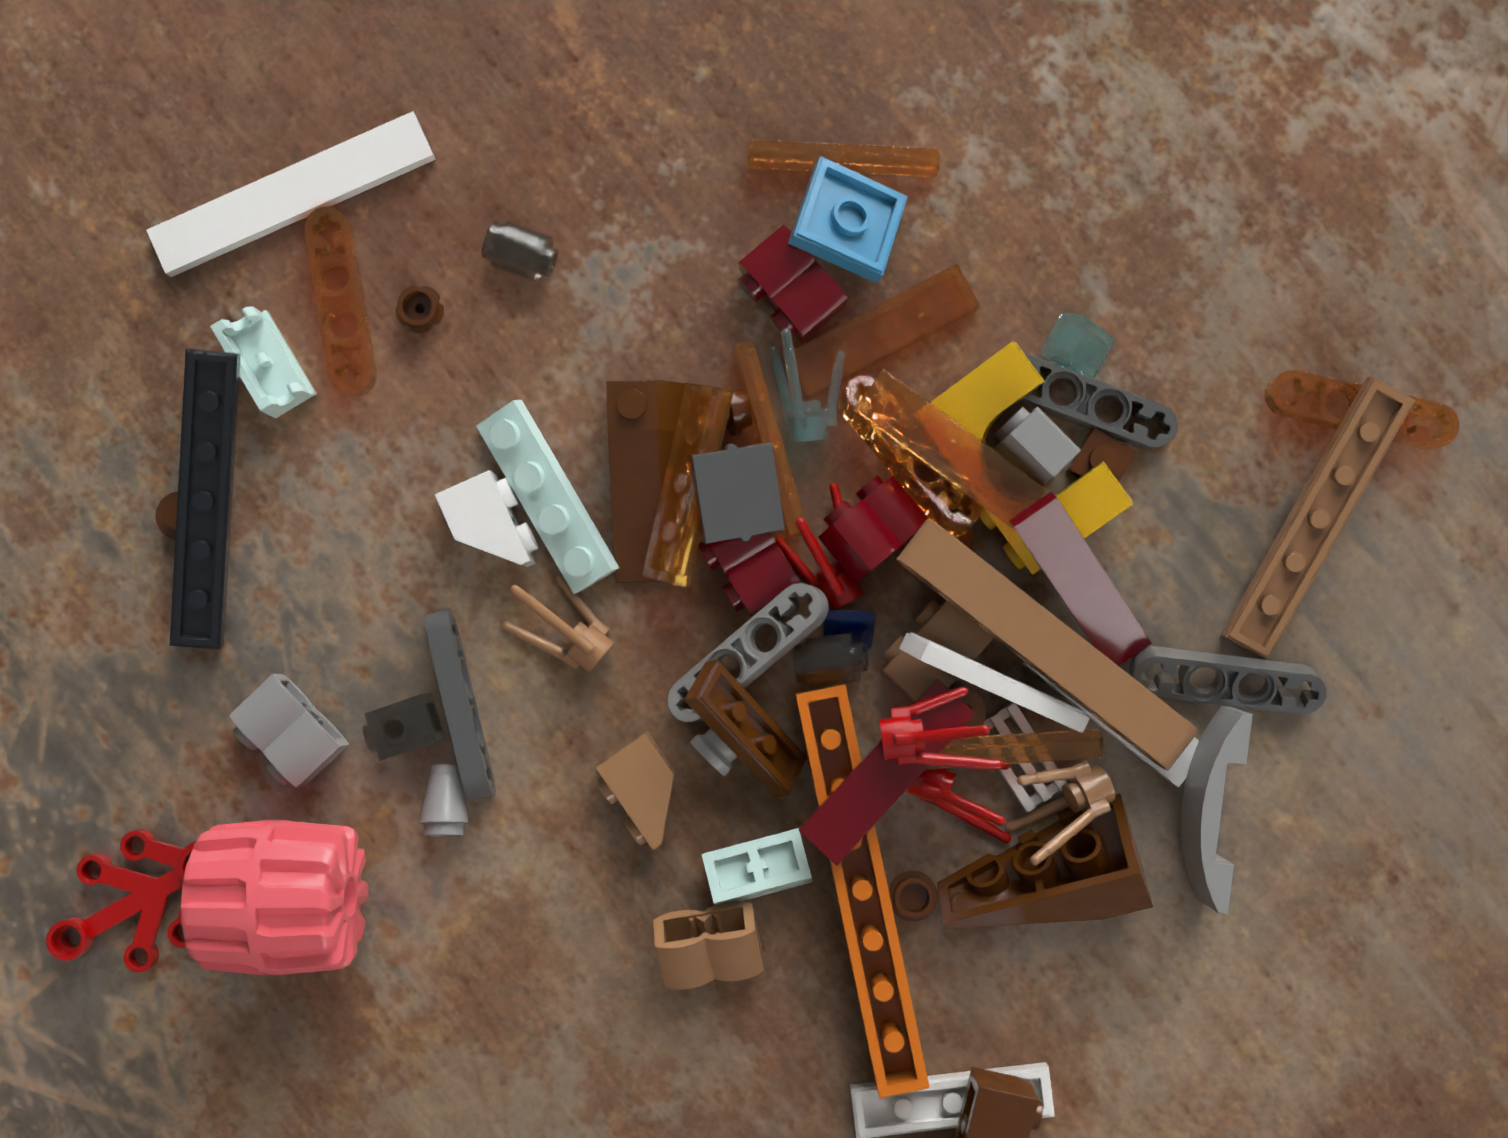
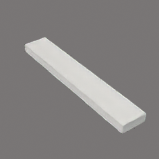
[146,111,436,277]

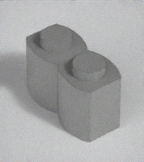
[994,406,1081,490]
[229,674,349,788]

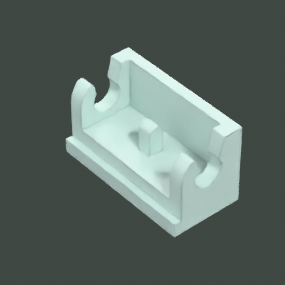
[210,307,317,418]
[702,828,813,905]

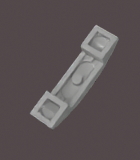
[1181,706,1253,914]

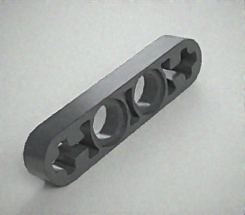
[1018,353,1178,450]
[424,608,496,802]
[1130,646,1327,715]

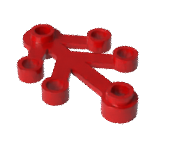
[46,829,195,973]

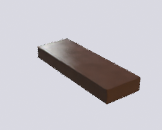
[684,659,807,797]

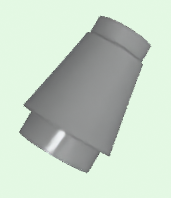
[419,765,469,837]

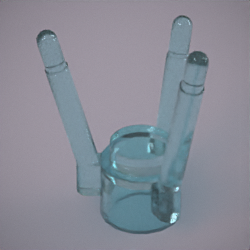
[769,329,845,442]

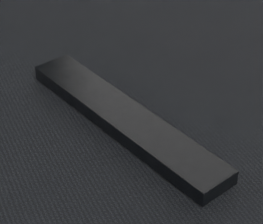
[170,348,241,649]

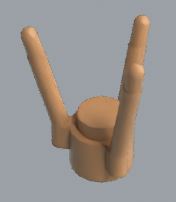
[502,574,614,673]
[1006,760,1115,865]

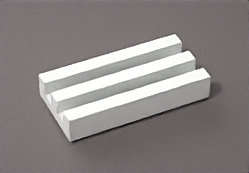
[977,702,1067,813]

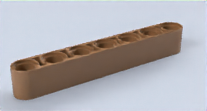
[896,519,1199,771]

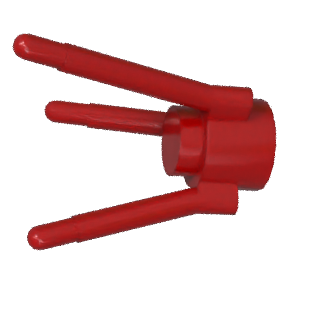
[775,483,865,611]
[879,686,1003,770]
[907,752,1011,843]

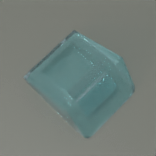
[1040,312,1115,379]

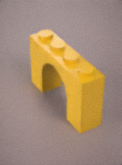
[915,341,1133,575]

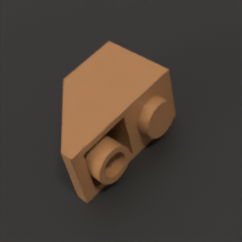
[595,731,676,850]

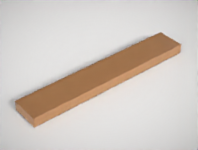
[1221,376,1416,660]

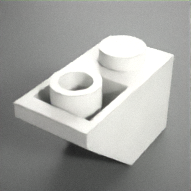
[435,470,538,567]

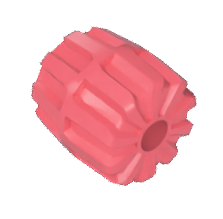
[181,820,369,975]

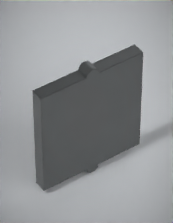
[690,442,785,544]

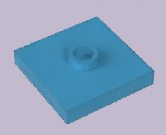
[788,156,908,283]

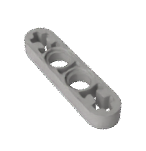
[668,583,829,722]

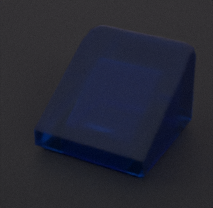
[823,610,876,650]

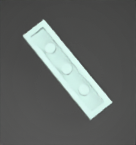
[476,400,619,594]

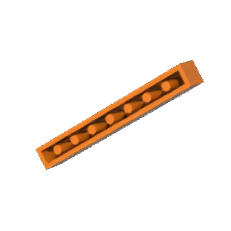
[794,684,930,1098]

